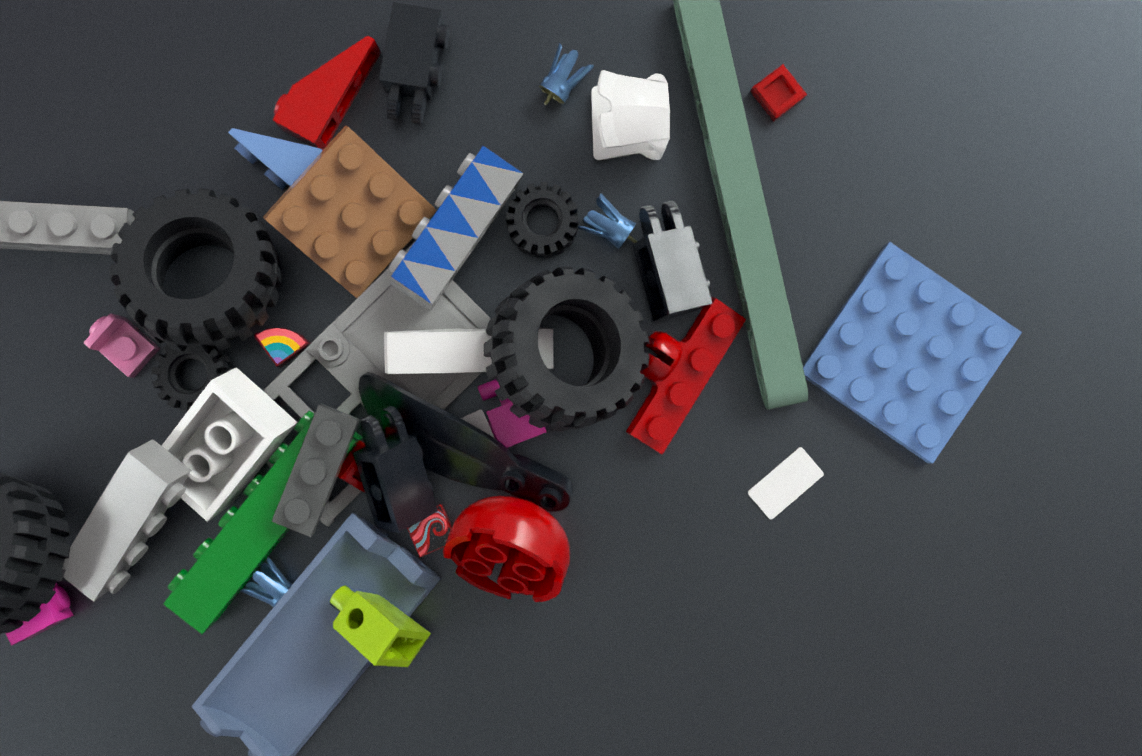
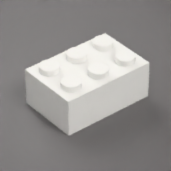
[162,367,298,522]

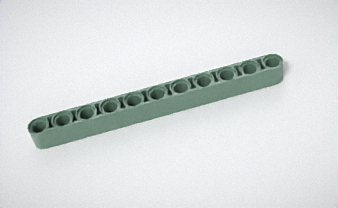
[673,0,808,410]

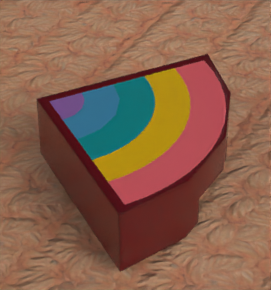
[254,328,311,368]

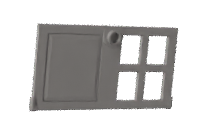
[263,242,491,527]

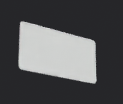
[748,447,824,519]

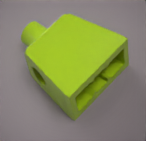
[330,585,431,667]

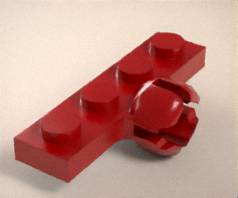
[626,297,746,454]

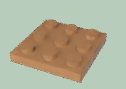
[263,126,437,298]

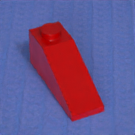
[273,35,381,150]

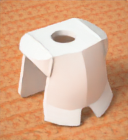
[591,70,670,161]

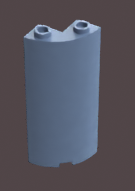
[191,513,441,756]

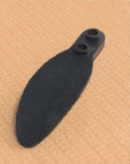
[359,372,573,512]

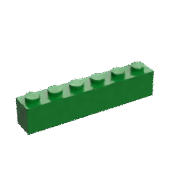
[163,410,363,634]

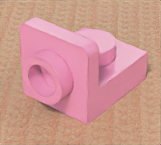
[84,313,160,378]

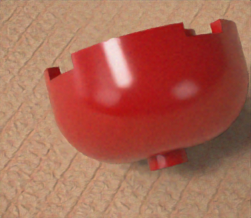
[443,496,570,602]

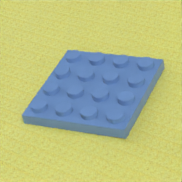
[803,242,1022,464]

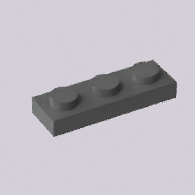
[271,404,361,537]

